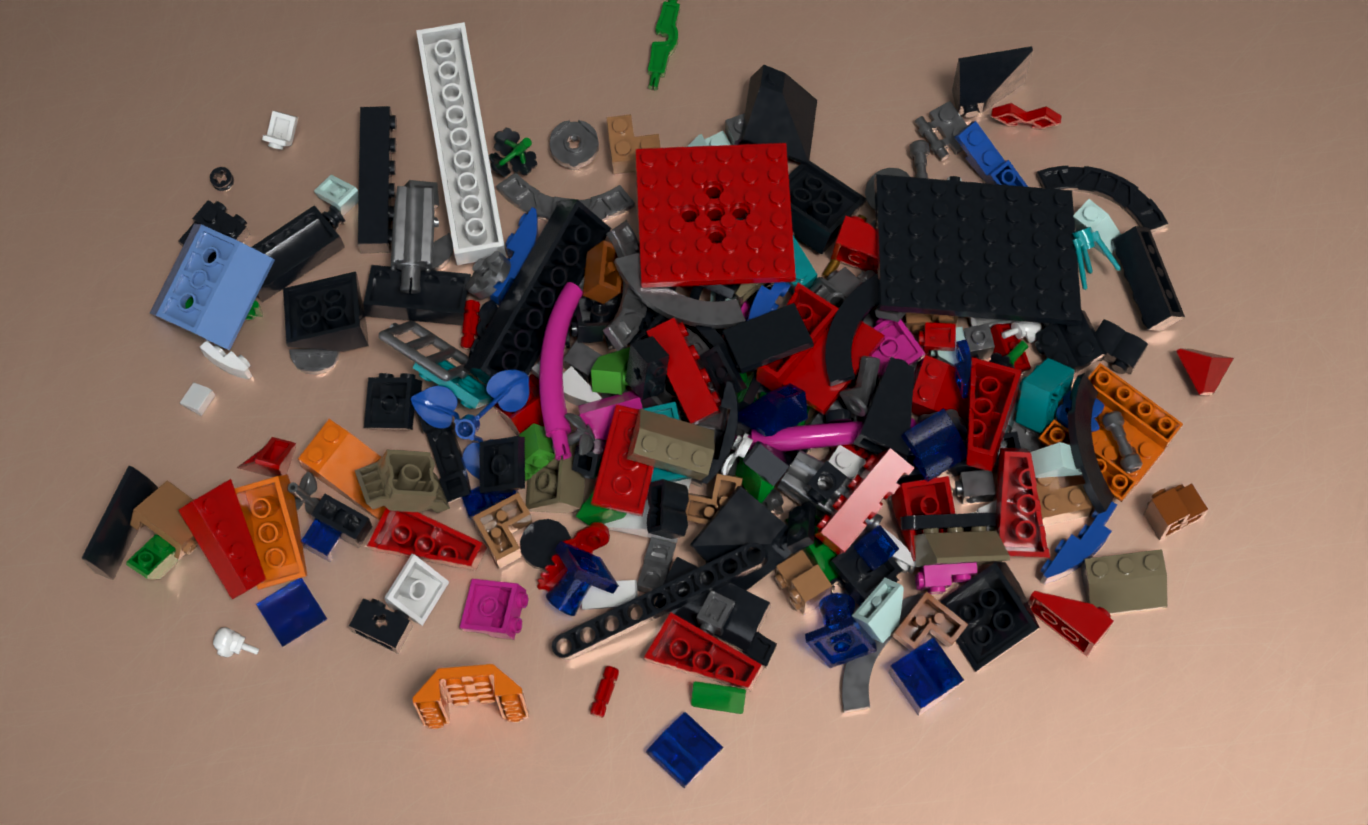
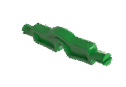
[648,0,680,91]

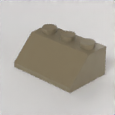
[627,409,715,480]
[526,430,585,513]
[914,526,1010,567]
[1080,549,1168,615]

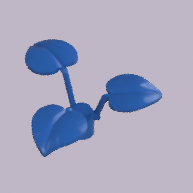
[411,369,529,480]

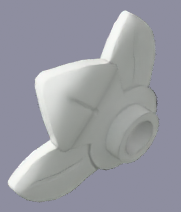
[721,433,753,475]

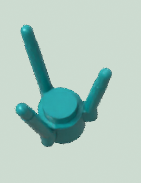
[1072,227,1121,290]

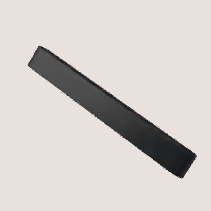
[552,542,768,660]

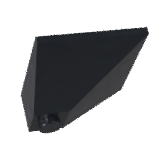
[952,46,1033,118]
[741,65,817,165]
[789,160,866,255]
[283,271,369,351]
[690,486,792,591]
[940,562,1040,672]

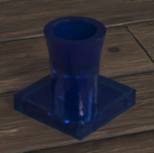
[546,541,619,616]
[805,593,877,668]

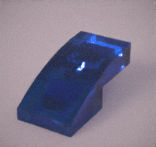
[954,339,971,399]

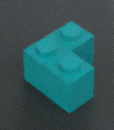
[1015,358,1075,434]

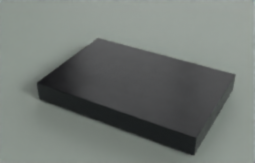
[723,303,814,374]

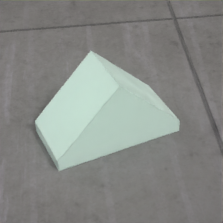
[1031,442,1082,478]

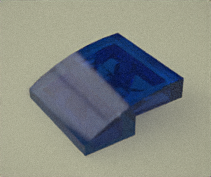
[901,408,967,482]
[256,578,328,647]
[646,712,724,788]

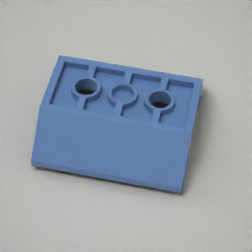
[150,223,275,351]

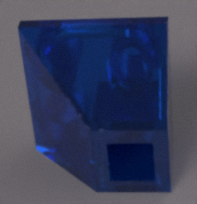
[739,383,808,437]

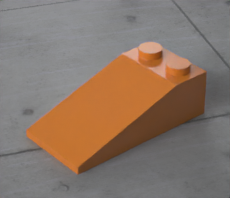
[298,419,386,521]
[234,474,308,590]

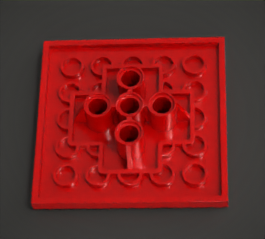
[636,143,796,288]

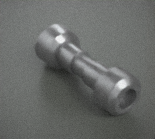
[909,140,930,178]
[1102,411,1143,473]

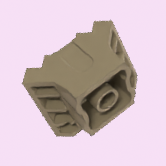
[355,449,450,513]

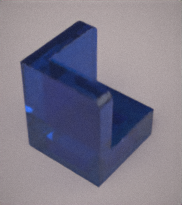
[301,520,341,562]
[854,525,899,570]

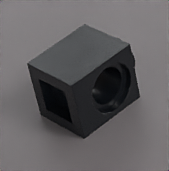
[804,461,847,506]

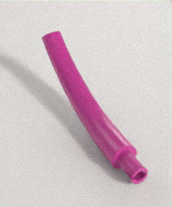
[539,282,583,460]
[731,418,917,452]

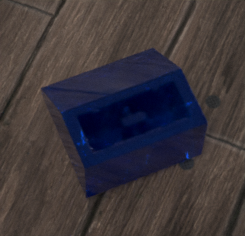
[888,637,964,716]

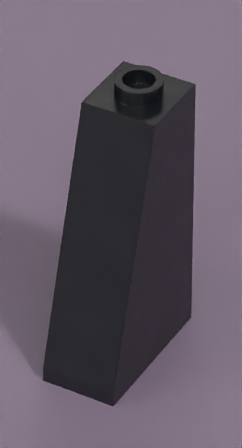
[853,357,914,460]

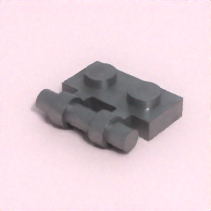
[915,101,967,161]

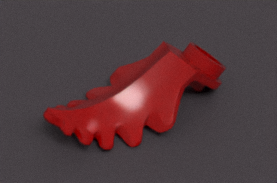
[537,522,610,592]

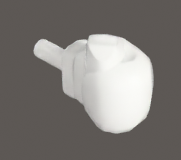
[1002,321,1042,343]
[213,627,259,658]

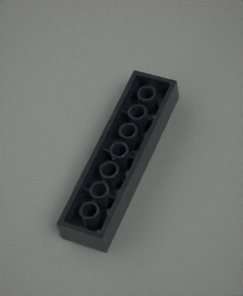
[464,199,612,385]

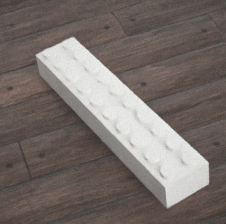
[416,22,506,265]

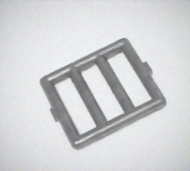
[379,321,469,382]

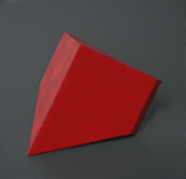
[1176,348,1234,395]
[237,437,296,477]

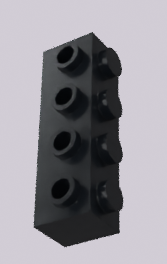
[1112,226,1185,331]

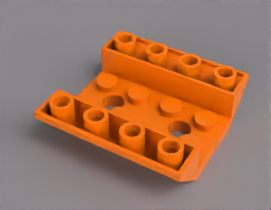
[1038,363,1183,502]
[413,664,529,729]

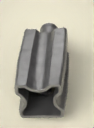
[391,186,439,294]
[777,450,883,533]

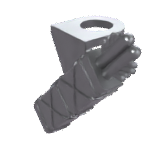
[839,356,880,421]

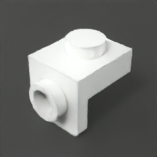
[262,111,298,150]
[829,445,865,479]

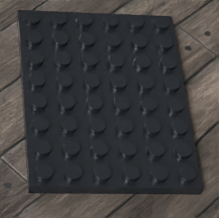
[874,174,1082,326]

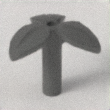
[552,413,595,455]
[288,472,320,514]

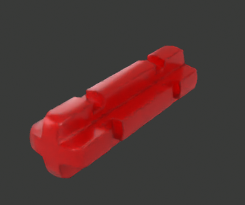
[461,300,480,349]
[590,666,619,718]

